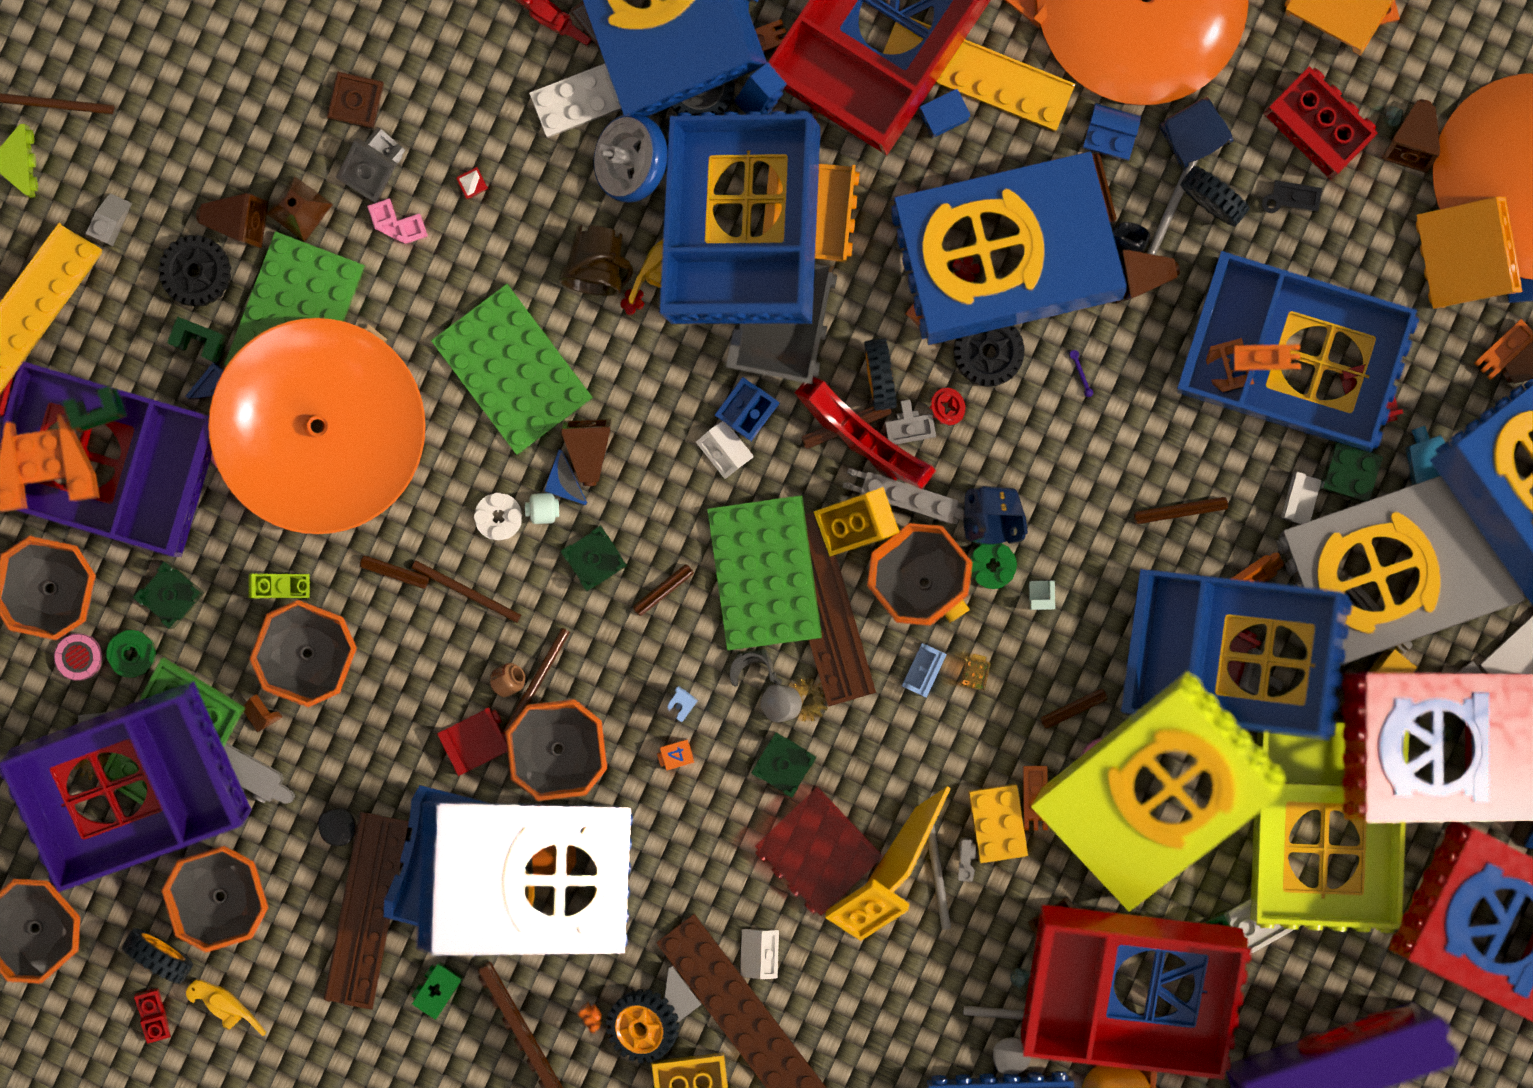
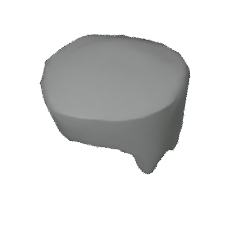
[761,685,802,723]
[993,1037,1031,1074]

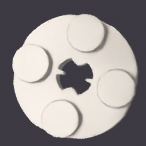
[474,493,522,541]

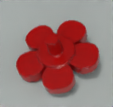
[953,256,980,283]
[620,289,644,315]

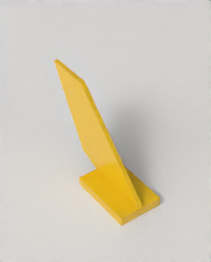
[825,786,951,941]

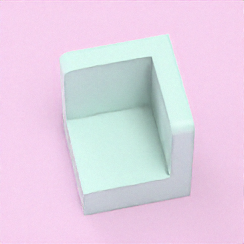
[1029,581,1055,610]

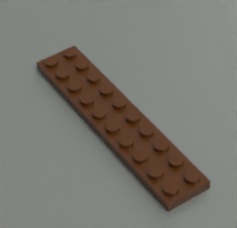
[656,913,827,1088]

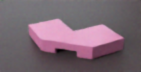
[367,198,428,244]

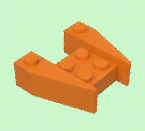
[0,414,99,512]

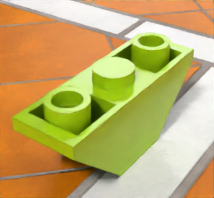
[0,123,38,198]
[249,574,310,598]

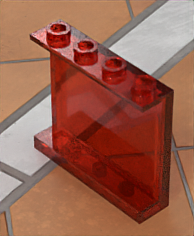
[755,786,883,916]

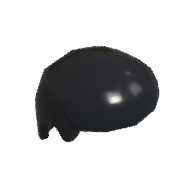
[1113,222,1150,252]

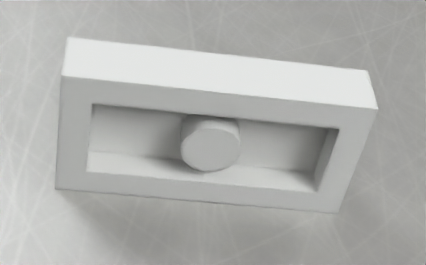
[696,421,753,479]
[1281,472,1321,524]
[740,929,779,979]

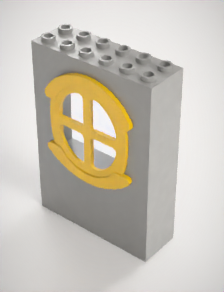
[1276,476,1525,666]

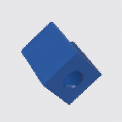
[919,89,970,139]

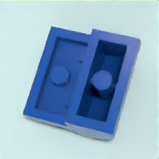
[1083,103,1141,161]
[715,377,780,442]

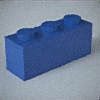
[734,62,786,115]

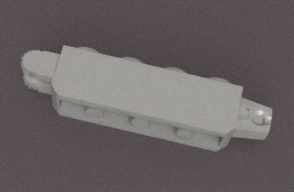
[843,468,964,524]
[224,742,296,804]

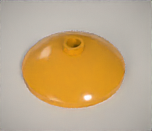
[1082,1065,1151,1088]

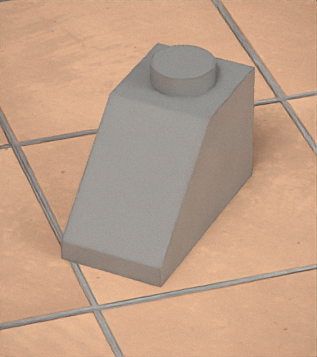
[86,193,132,246]
[665,964,702,1022]

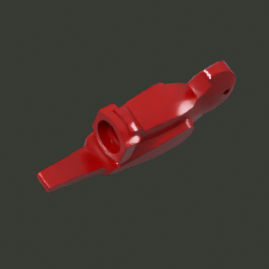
[515,0,592,46]

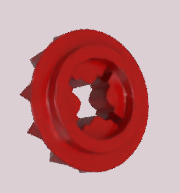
[929,388,966,426]

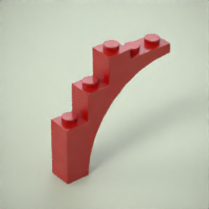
[795,377,936,489]

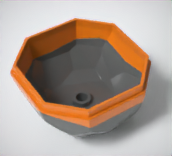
[867,523,972,626]
[0,536,96,640]
[249,600,357,707]
[506,699,607,801]
[161,846,268,953]
[0,879,80,983]

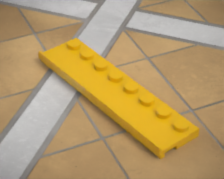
[883,15,1075,132]
[0,223,102,393]

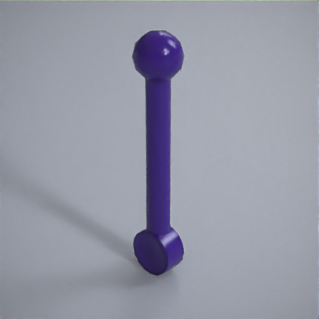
[1069,350,1093,397]

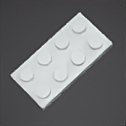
[530,64,621,138]

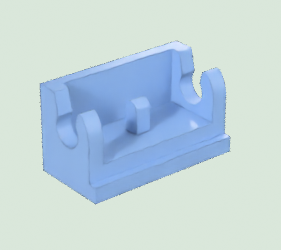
[902,643,947,698]
[668,686,698,722]

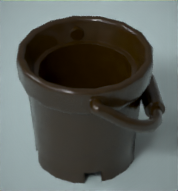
[559,225,633,296]

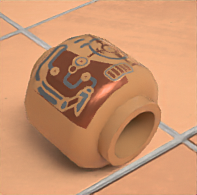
[490,663,525,697]

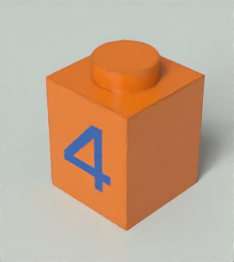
[657,739,695,771]

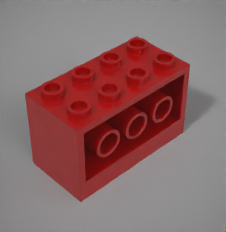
[1263,66,1378,180]

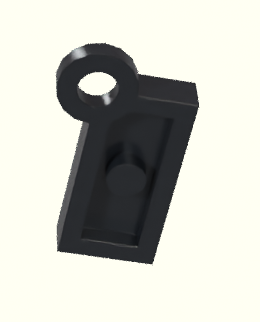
[1261,180,1322,214]

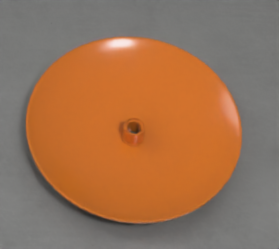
[1037,0,1248,105]
[1433,73,1533,280]
[209,318,425,534]

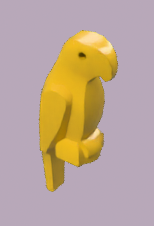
[629,238,664,304]
[186,979,266,1036]

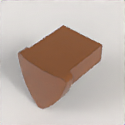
[243,694,282,732]

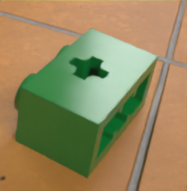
[411,962,463,1020]

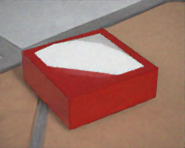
[456,167,488,200]

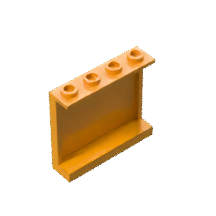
[1284,0,1394,56]
[762,164,860,262]
[1416,197,1522,309]

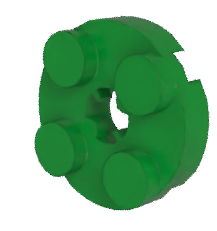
[970,543,1017,589]
[106,630,156,678]

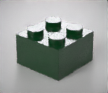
[1319,442,1383,503]

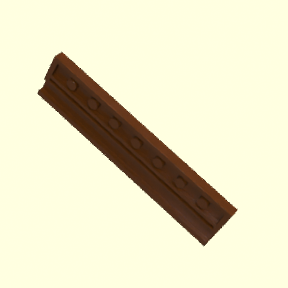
[805,512,876,707]
[323,811,409,1010]
[478,961,563,1088]

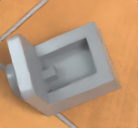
[365,127,405,163]

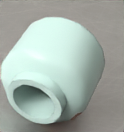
[525,493,559,524]

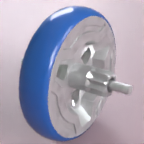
[594,114,667,203]

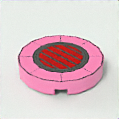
[54,634,103,680]

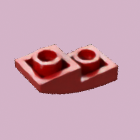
[134,988,171,1044]

